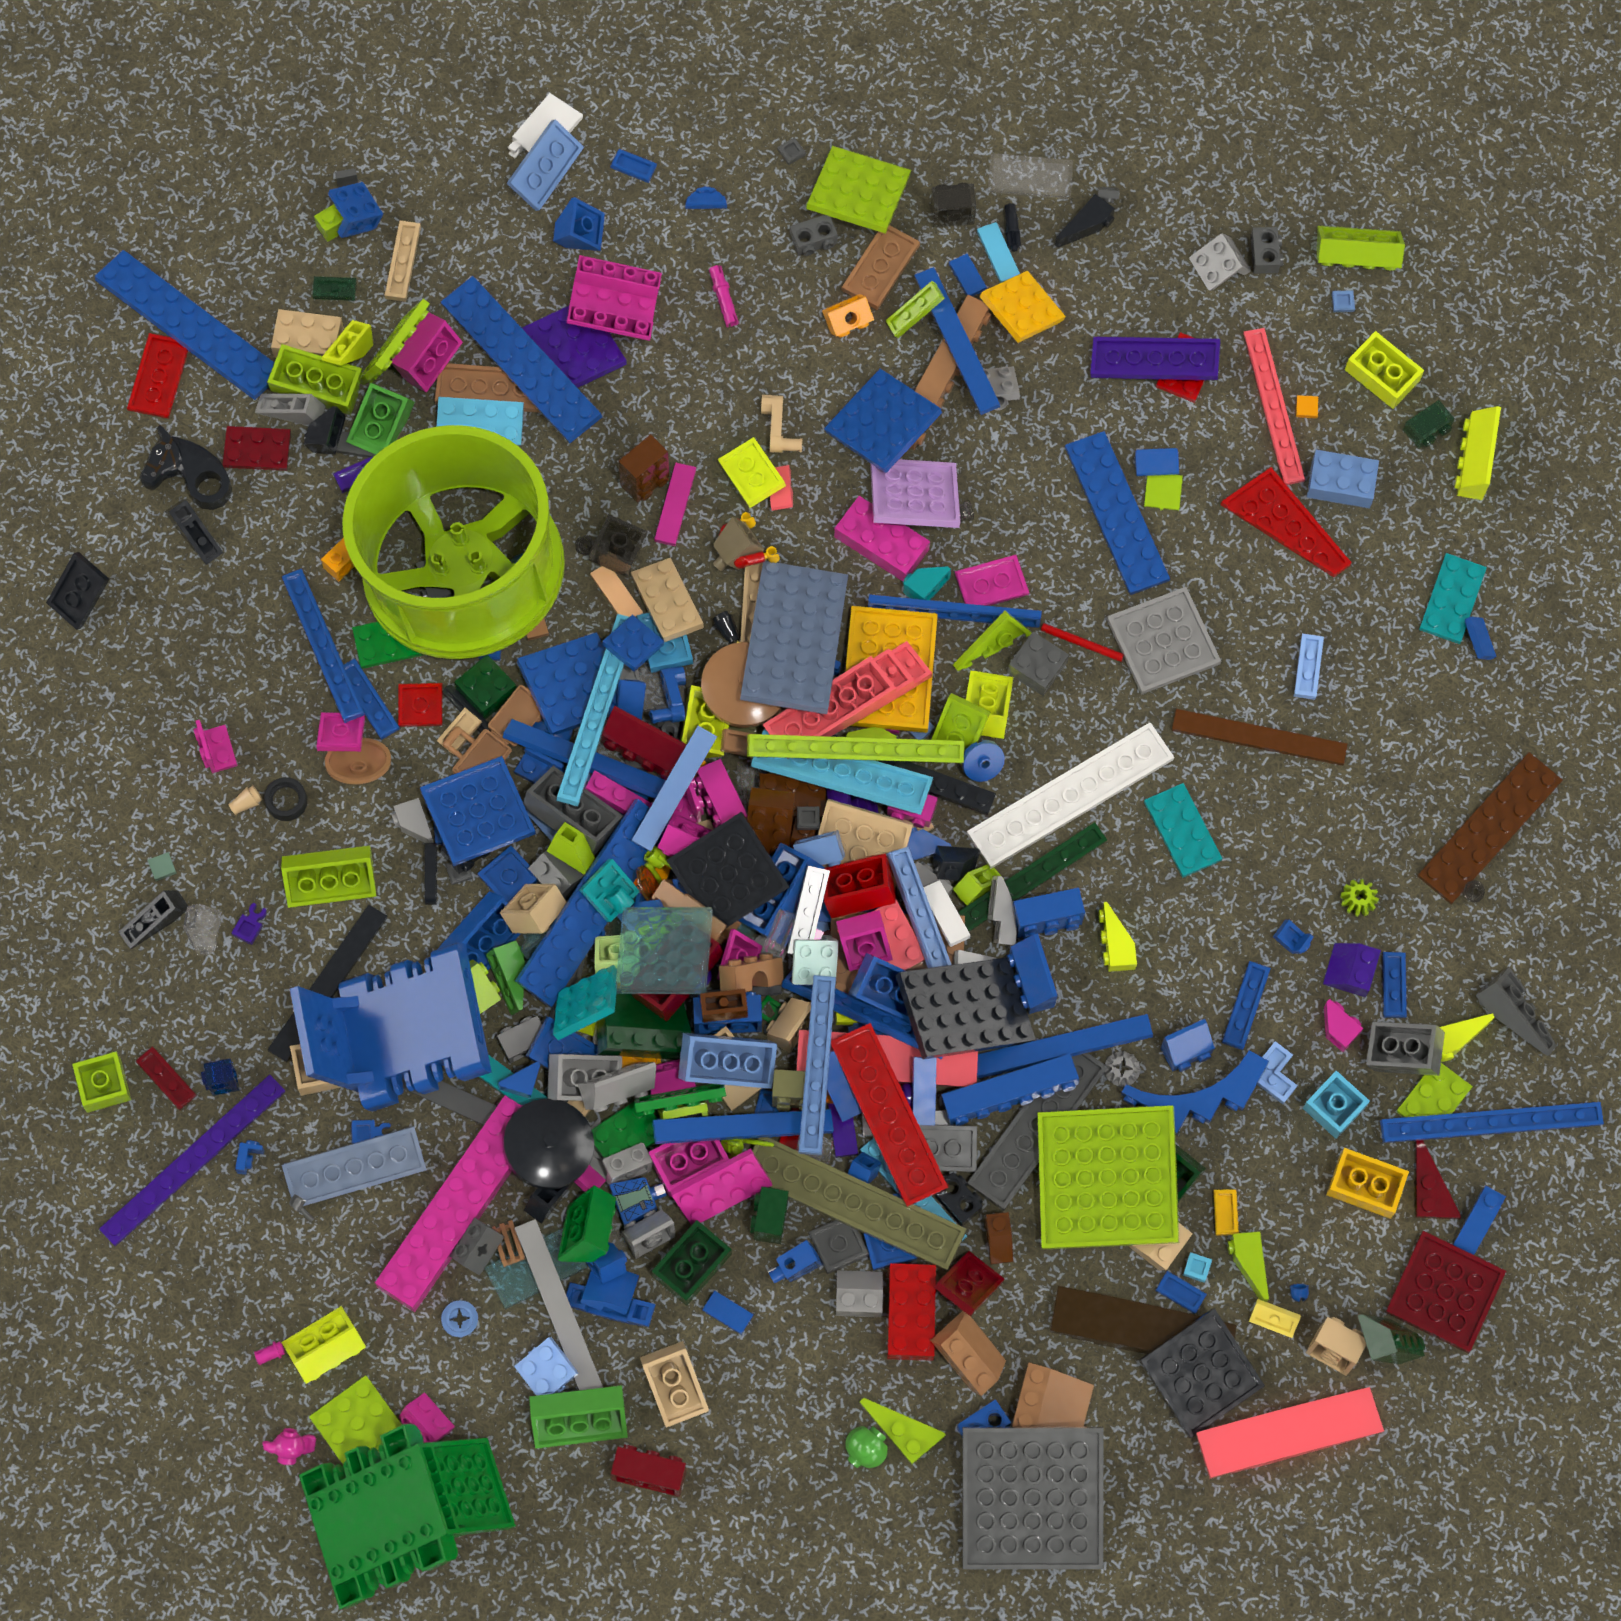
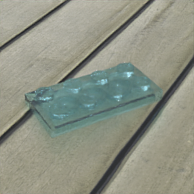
[485,1228,587,1310]

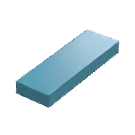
[977,222,1020,283]

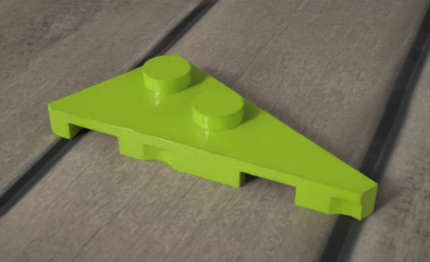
[953,610,1031,671]
[859,1398,946,1464]

